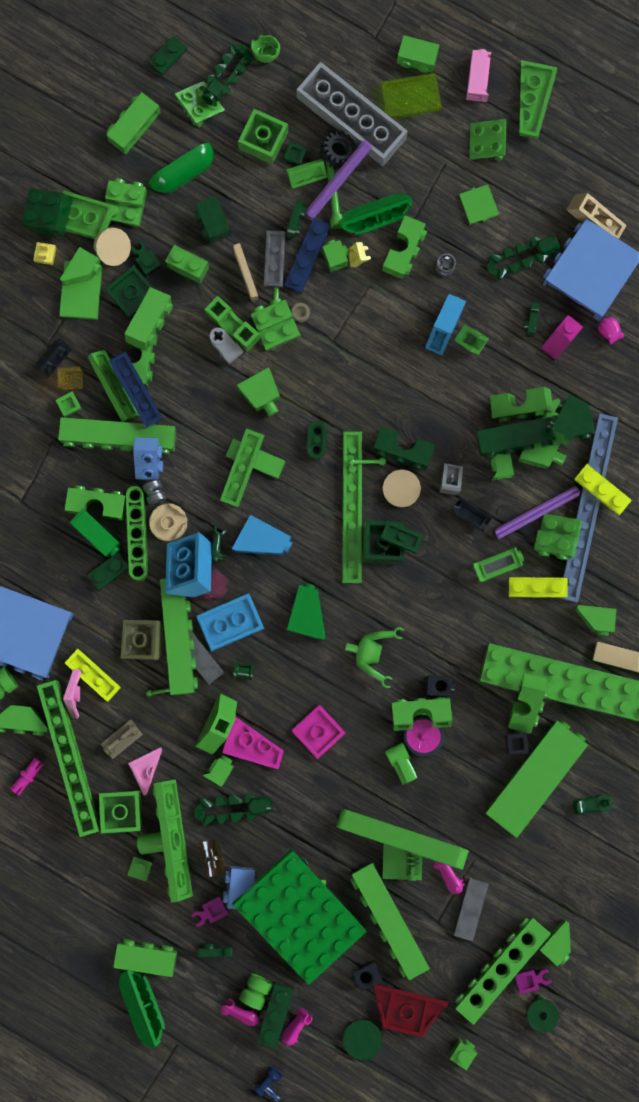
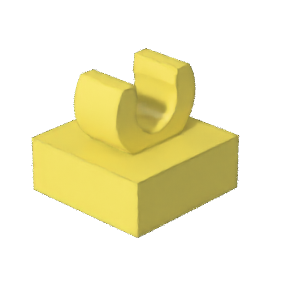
[34,242,56,265]
[347,242,371,267]

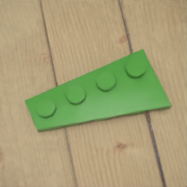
[519,60,557,139]

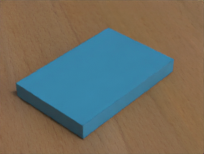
[196,593,264,652]

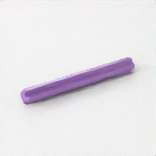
[306,140,372,218]
[494,486,580,539]

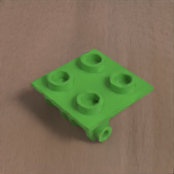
[174,81,225,127]
[469,119,506,160]
[383,844,422,881]

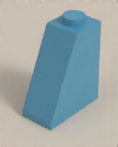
[425,294,466,355]
[232,515,292,555]

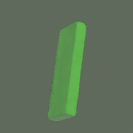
[226,439,286,479]

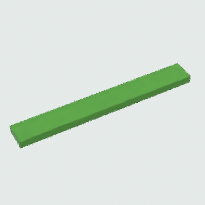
[342,432,362,584]

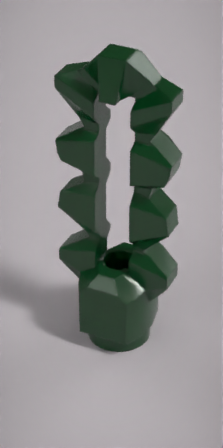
[201,43,253,106]
[487,235,560,280]
[194,793,273,826]

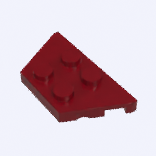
[374,984,449,1037]

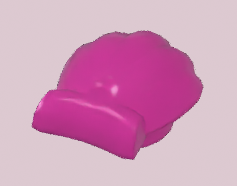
[598,317,624,345]

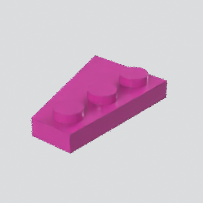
[222,717,284,769]

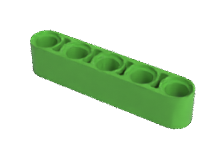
[126,486,148,581]

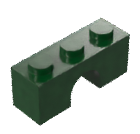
[373,426,435,470]
[257,981,294,1049]

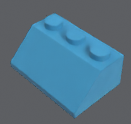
[165,532,212,597]

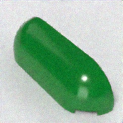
[148,143,214,194]
[339,194,412,235]
[119,970,165,1047]

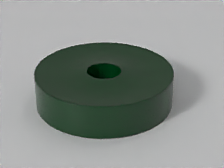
[526,999,559,1032]

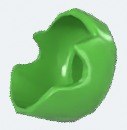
[251,35,280,63]

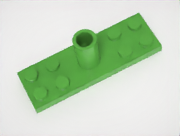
[137,779,193,903]

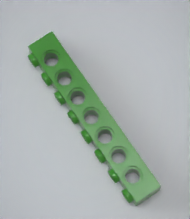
[37,680,101,837]

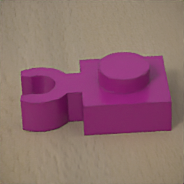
[191,896,229,927]
[515,969,552,995]

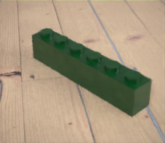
[475,409,595,459]

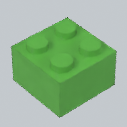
[238,109,288,165]
[99,790,143,833]

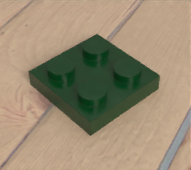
[105,265,153,319]

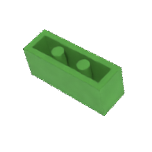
[106,92,161,154]
[124,287,173,351]
[114,939,177,977]

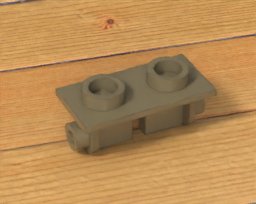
[101,720,143,759]

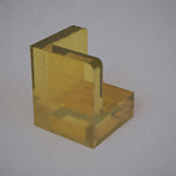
[57,367,83,390]

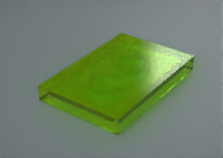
[380,73,442,119]

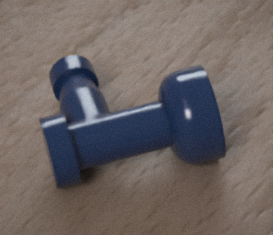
[254,1066,283,1102]

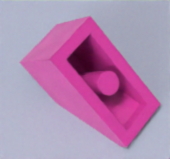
[541,315,583,360]

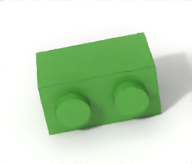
[397,35,439,73]
[165,245,209,284]

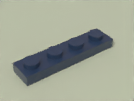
[284,218,331,294]
[109,352,163,428]

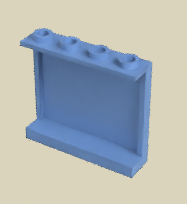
[543,218,639,321]
[0,586,73,680]

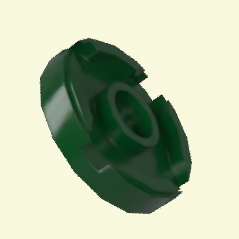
[343,1019,382,1060]

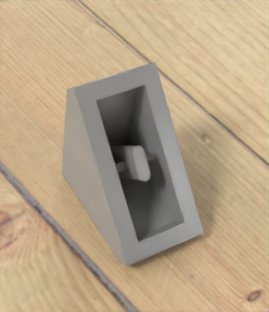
[439,463,463,496]

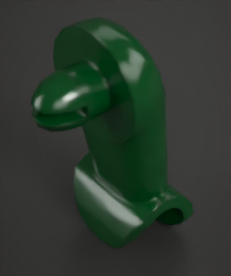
[211,525,227,564]
[573,794,613,815]

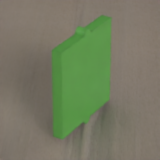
[459,185,499,225]

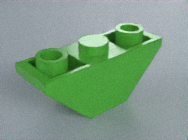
[195,693,237,755]
[0,705,50,736]

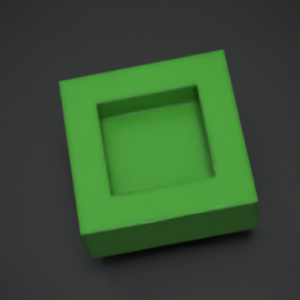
[56,392,82,418]
[127,856,153,882]

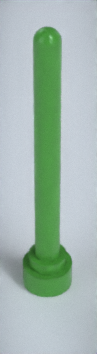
[326,162,342,229]

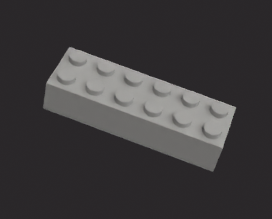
[297,62,408,166]

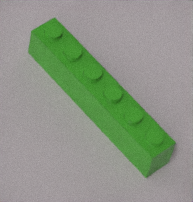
[58,417,176,454]
[160,579,198,696]
[350,862,430,980]

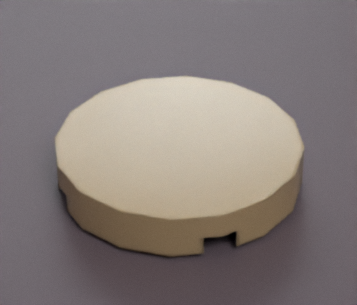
[94,227,131,266]
[383,470,421,508]
[149,504,187,542]

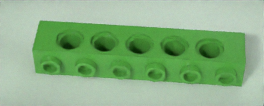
[454,916,551,1025]

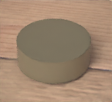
[291,303,310,323]

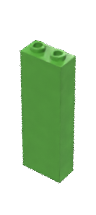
[484,720,588,838]

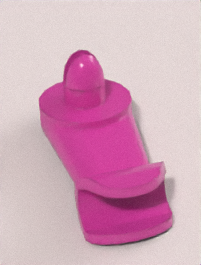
[434,861,465,894]
[221,999,259,1026]
[281,1008,312,1046]

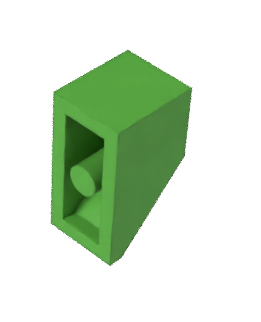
[60,247,102,286]
[575,605,617,636]
[539,919,571,967]

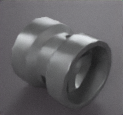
[436,254,456,277]
[142,480,166,505]

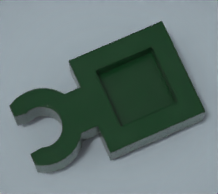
[131,240,162,276]
[523,302,540,337]
[198,943,233,957]

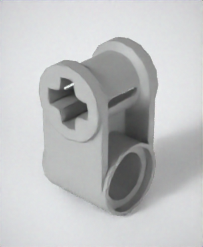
[210,328,243,364]

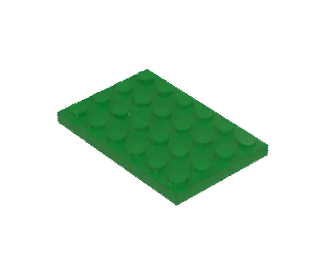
[232,849,367,985]

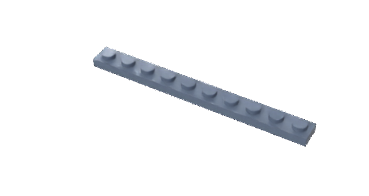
[558,414,618,603]

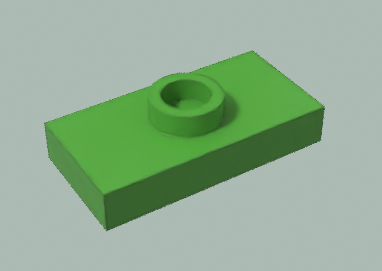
[287,159,327,189]

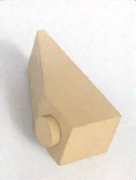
[566,193,626,239]

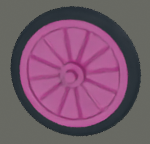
[403,717,444,757]

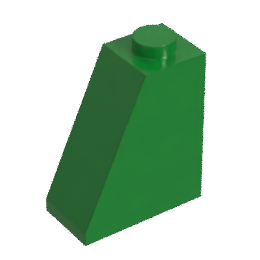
[70,509,121,558]
[287,583,325,641]

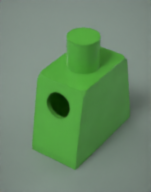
[237,367,280,417]
[518,442,567,469]

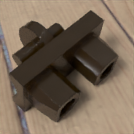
[199,838,226,878]

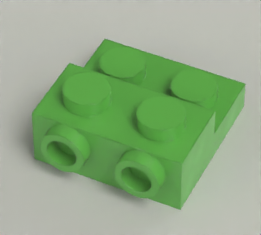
[105,178,147,228]
[251,298,301,351]
[534,514,583,560]

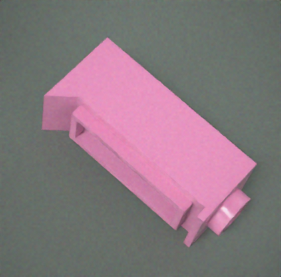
[466,49,491,102]

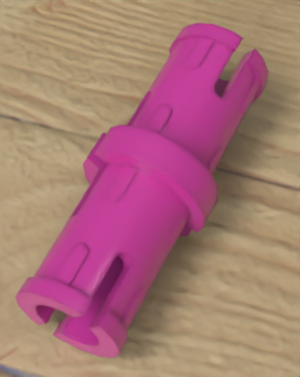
[10,757,44,796]

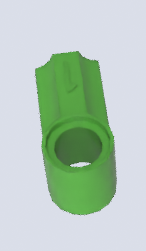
[385,743,417,785]

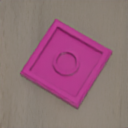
[291,704,345,759]

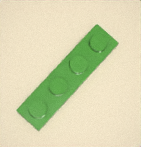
[88,350,139,422]
[220,429,265,507]

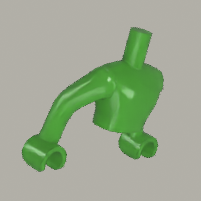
[345,627,404,688]

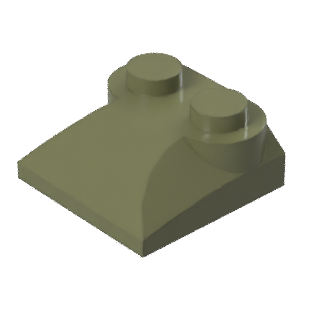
[121,620,164,660]

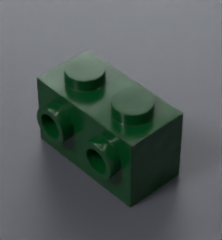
[194,196,231,243]

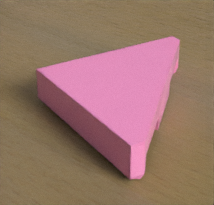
[63,669,81,719]
[128,747,162,796]

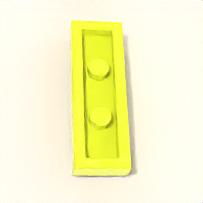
[574,464,632,516]
[509,577,568,598]
[65,649,121,702]

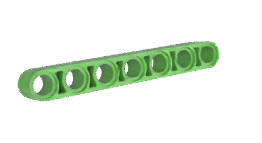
[336,809,469,870]

